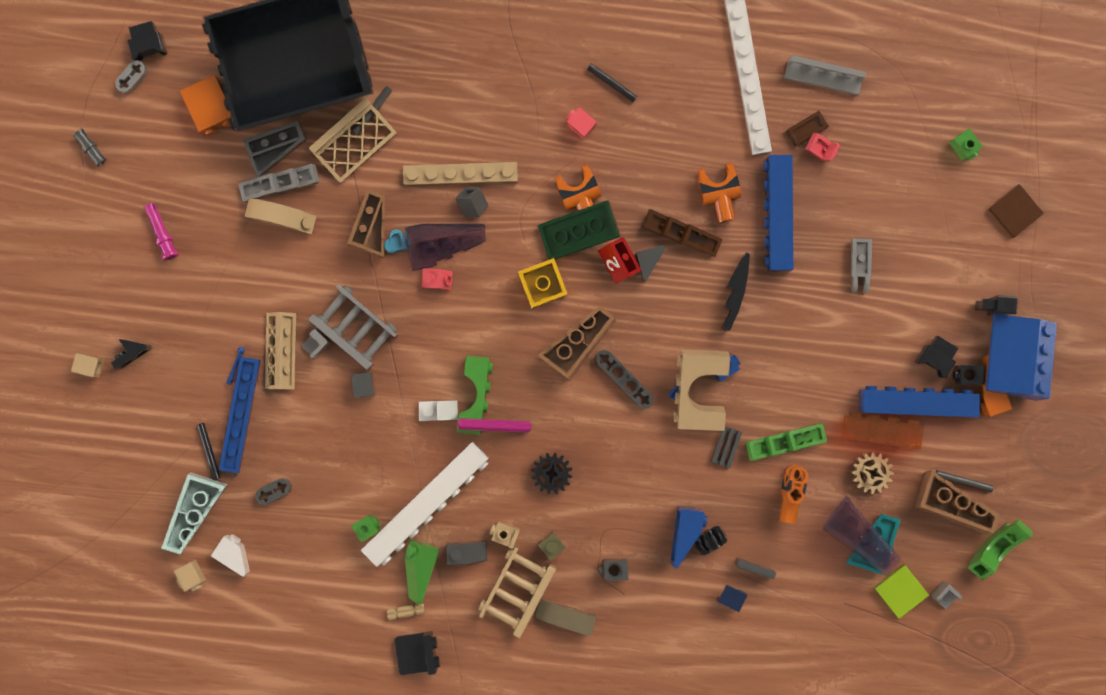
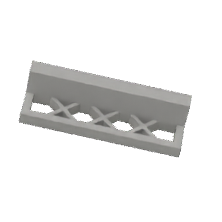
[784,55,867,96]

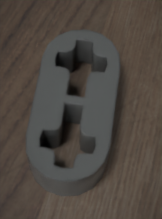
[255,478,292,505]

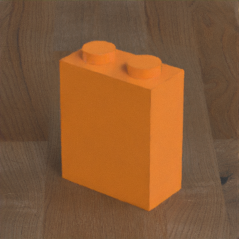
[180,75,232,136]

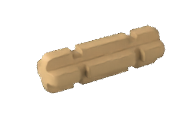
[387,603,425,620]

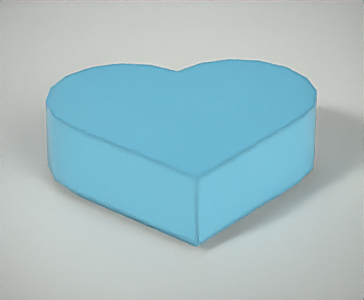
[384,229,408,254]

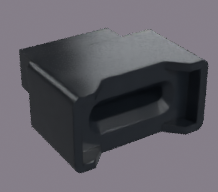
[127,21,167,62]
[975,295,1017,316]
[915,336,959,378]

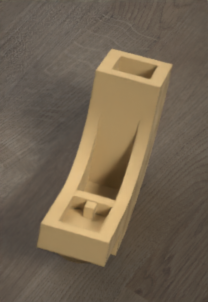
[244,198,317,234]

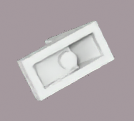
[419,400,458,421]

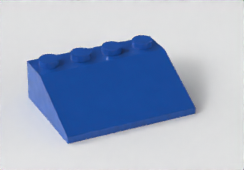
[985,314,1057,401]

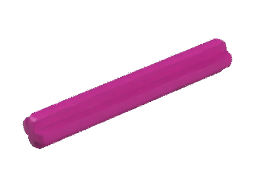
[457,418,531,433]

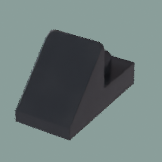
[111,339,153,369]

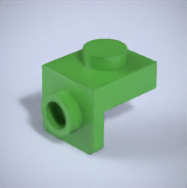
[352,514,381,542]

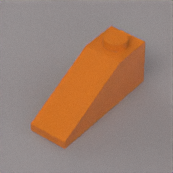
[978,355,1012,417]

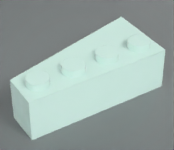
[162,472,228,554]

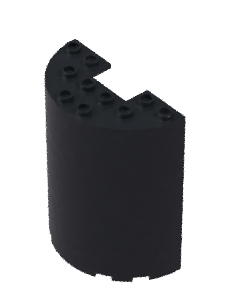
[202,0,374,132]

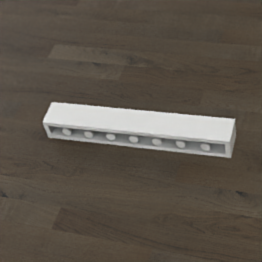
[361,442,489,567]

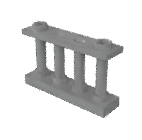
[309,285,399,370]

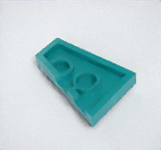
[846,514,900,575]

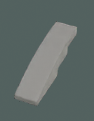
[238,164,320,202]

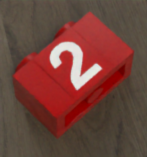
[598,237,641,284]

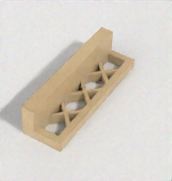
[265,312,296,389]

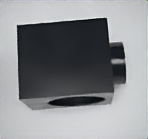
[953,365,984,385]

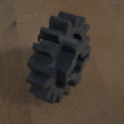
[531,452,573,494]

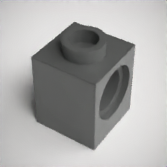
[600,558,628,581]

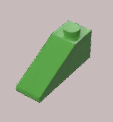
[405,540,439,605]

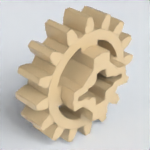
[850,452,894,494]

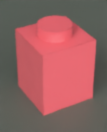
[566,107,597,140]

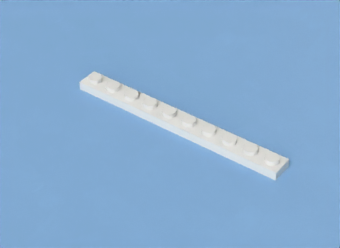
[724,0,772,156]

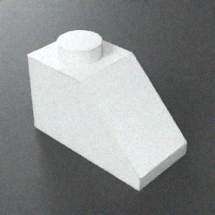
[211,534,250,577]

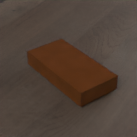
[786,111,829,147]

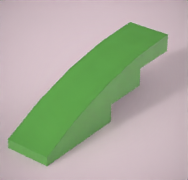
[745,423,827,461]

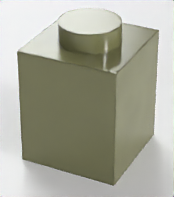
[538,531,565,560]

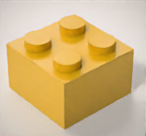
[518,258,568,309]

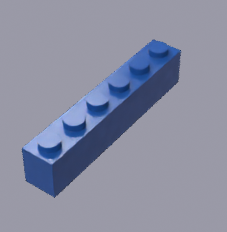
[763,155,794,272]
[859,386,980,417]

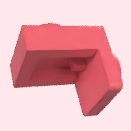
[805,133,840,161]
[421,268,453,290]

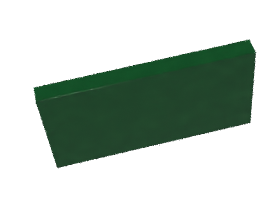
[538,200,621,260]

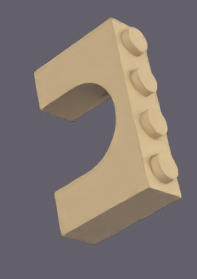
[674,349,730,431]

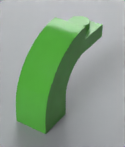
[968,519,1033,580]

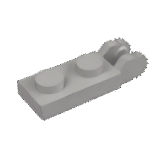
[850,238,872,293]

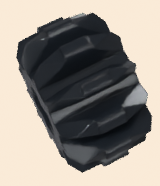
[695,526,727,555]

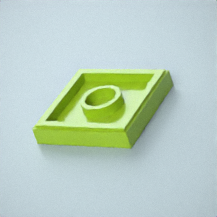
[874,564,929,619]

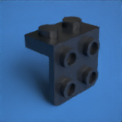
[395,631,440,675]

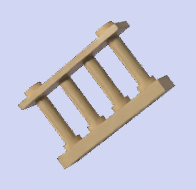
[478,545,556,638]

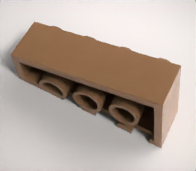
[537,306,616,380]
[914,470,1000,534]

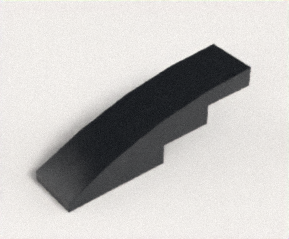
[721,252,750,332]

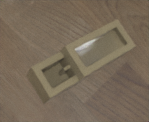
[535,599,596,636]

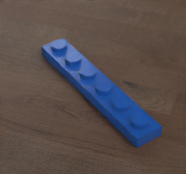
[219,357,261,474]

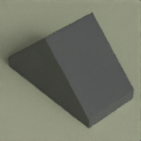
[635,245,666,282]

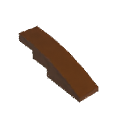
[642,209,723,257]

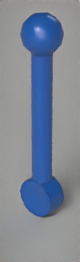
[226,347,245,385]

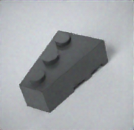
[243,121,307,177]

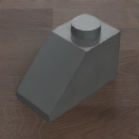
[446,541,487,565]

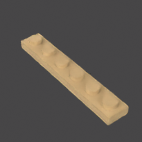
[403,162,518,186]

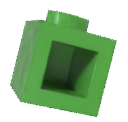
[949,128,983,161]

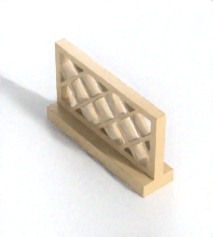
[309,97,397,183]

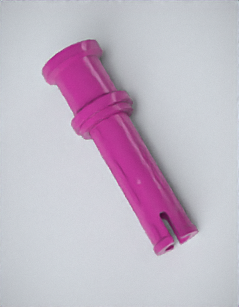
[144,203,179,261]

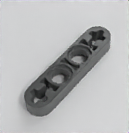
[596,350,653,409]

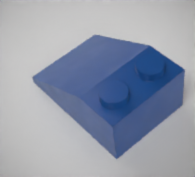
[670,506,707,568]

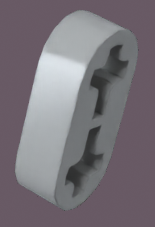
[115,61,148,94]

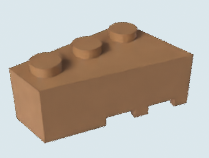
[347,189,385,258]

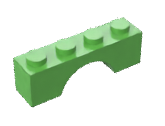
[457,356,493,435]

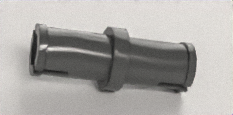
[73,129,107,167]

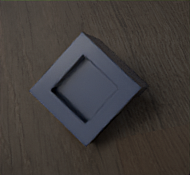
[716,585,747,612]

